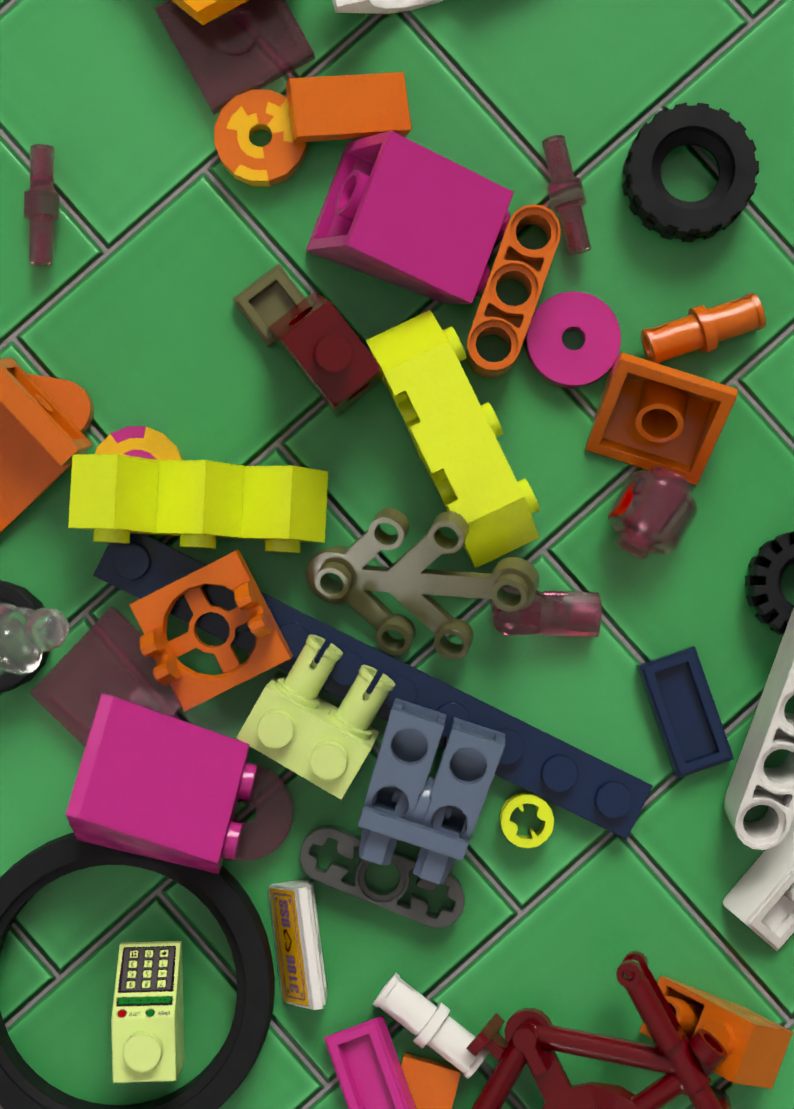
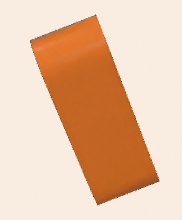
[465,204,561,379]

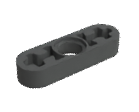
[300,825,465,928]

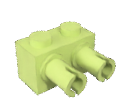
[236,634,395,800]

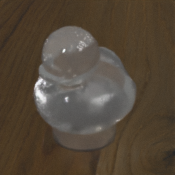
[0,603,69,675]

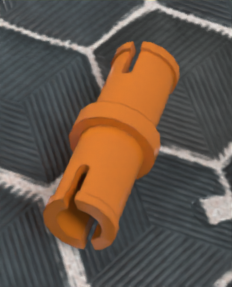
[641,292,766,364]

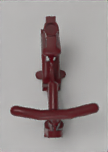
[466,951,732,1109]

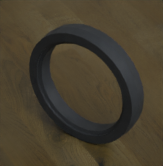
[0,833,275,1109]

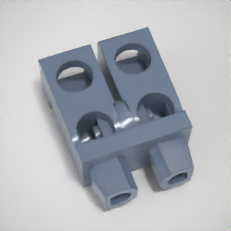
[357,698,505,885]

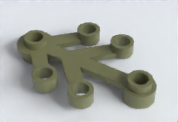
[306,508,539,660]

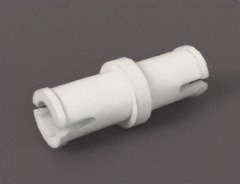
[372,972,489,1079]

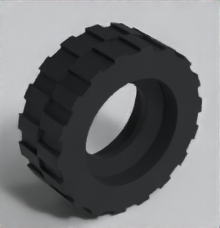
[622,103,759,242]

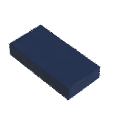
[636,646,734,778]

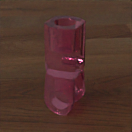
[491,587,602,637]

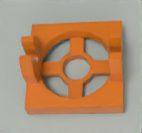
[129,549,293,712]

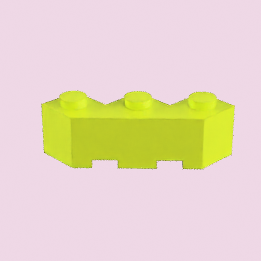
[366,310,540,569]
[68,454,328,553]

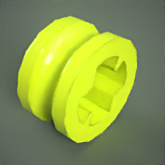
[499,792,554,848]

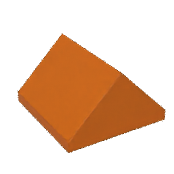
[585,352,738,485]

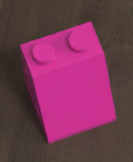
[305,131,514,305]
[66,693,258,874]

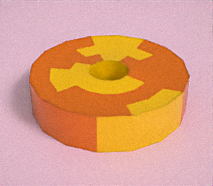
[214,89,308,187]

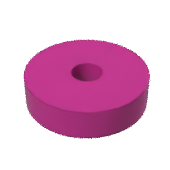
[525,291,621,388]

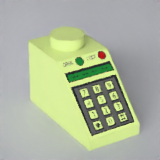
[111,941,185,1083]

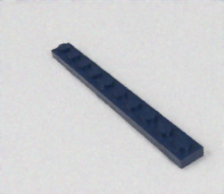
[93,533,652,840]

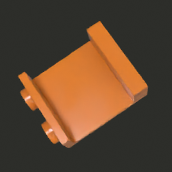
[0,358,93,535]

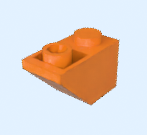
[639,976,793,1089]

